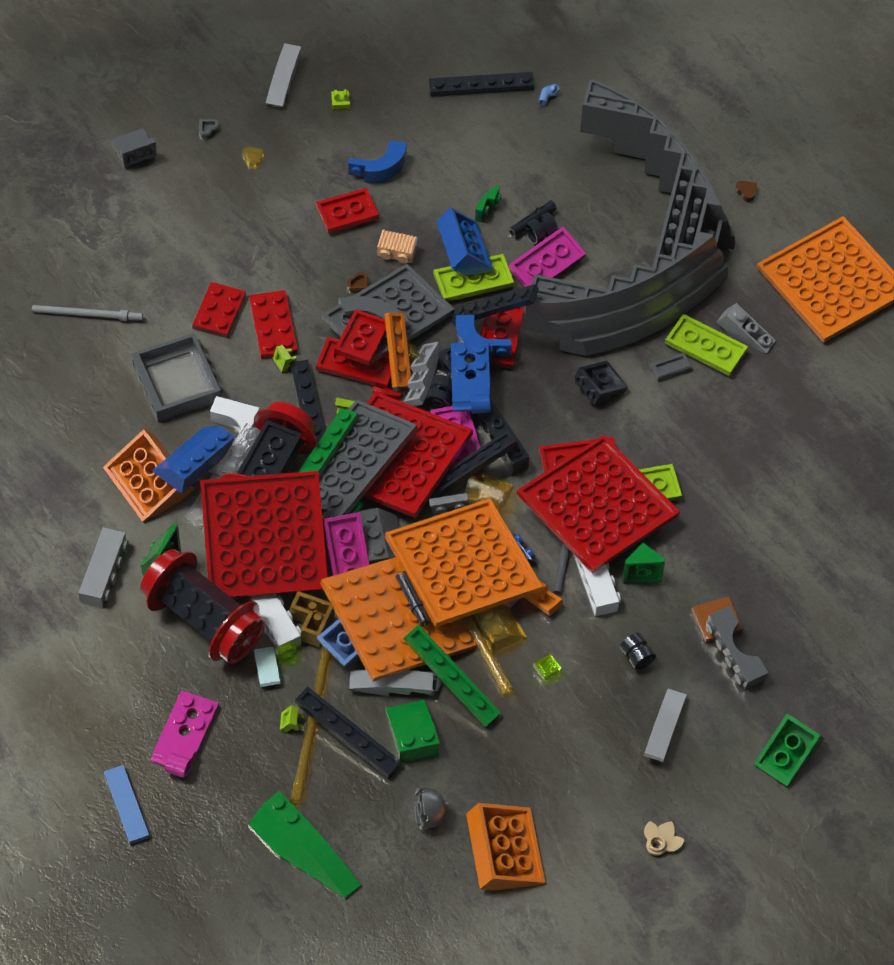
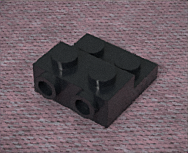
[574,360,628,404]

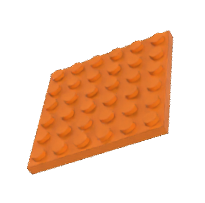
[757,216,894,343]
[385,498,543,628]
[320,557,477,682]

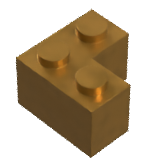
[290,591,335,648]

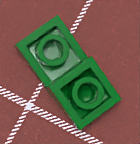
[475,185,502,222]

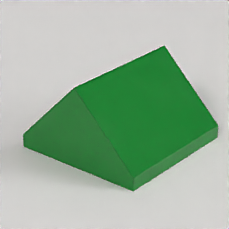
[623,543,665,583]

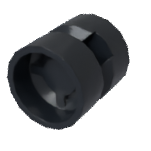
[524,212,558,244]
[426,375,452,409]
[620,633,656,670]

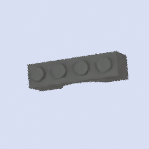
[706,606,768,689]

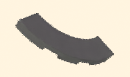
[338,296,411,330]

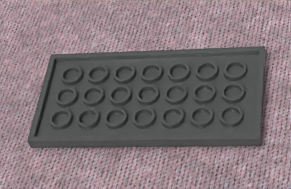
[295,399,418,519]

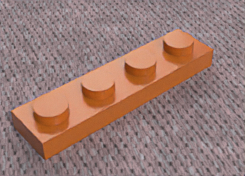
[384,312,411,388]

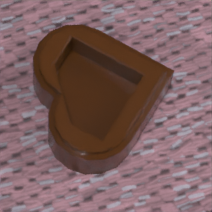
[735,181,757,202]
[347,272,368,293]

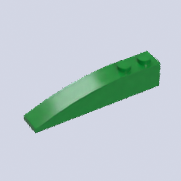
[248,791,361,899]

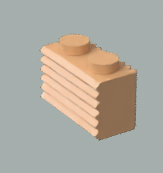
[377,230,418,263]

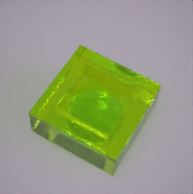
[275,640,297,664]
[533,653,561,681]

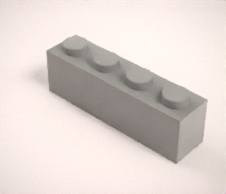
[79,527,129,608]

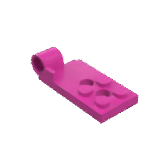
[150,690,219,778]

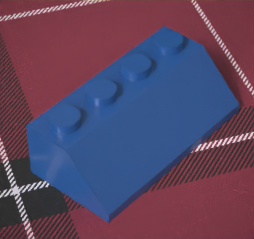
[437,207,493,276]
[153,426,235,493]

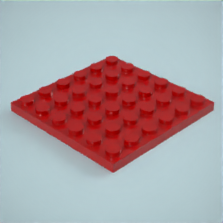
[363,392,473,518]
[517,435,680,573]
[200,471,328,597]

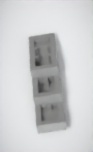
[266,43,302,109]
[403,342,440,406]
[349,670,433,696]
[644,689,687,762]

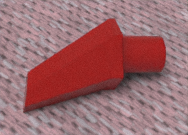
[372,386,403,399]

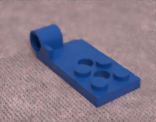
[451,341,491,414]

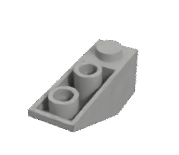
[717,303,776,354]

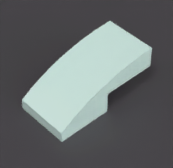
[254,646,280,687]

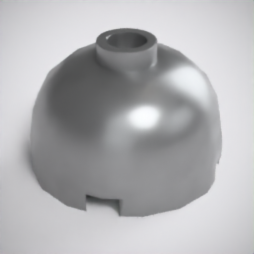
[414,788,449,829]

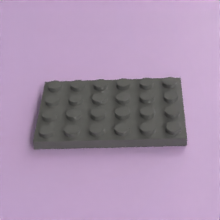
[322,264,455,366]

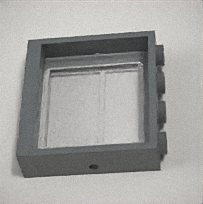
[131,333,223,422]

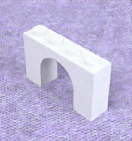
[208,396,259,475]

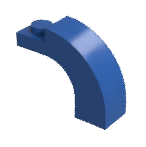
[348,140,407,183]
[456,315,512,362]

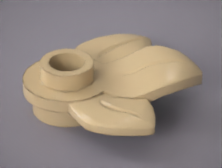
[644,821,684,856]

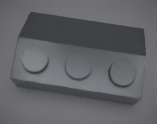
[359,508,399,565]

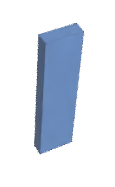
[104,765,150,844]

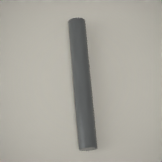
[553,543,569,595]

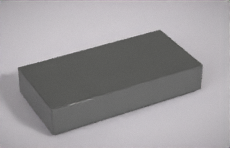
[650,353,692,381]

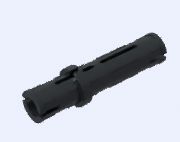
[508,200,557,238]
[395,571,431,627]

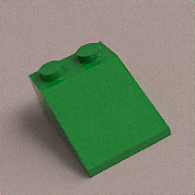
[140,523,181,576]
[385,700,439,762]
[754,714,825,787]

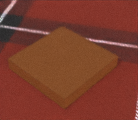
[692,596,743,643]

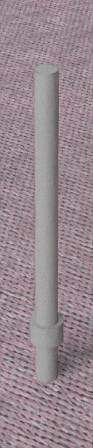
[32,305,143,321]

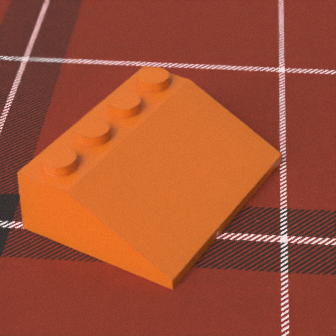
[103,429,195,523]
[466,803,545,891]

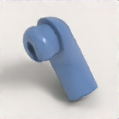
[538,84,560,106]

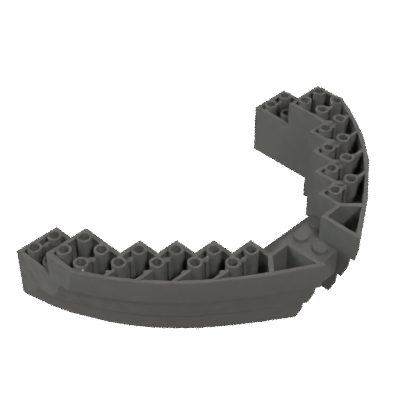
[524,79,736,356]

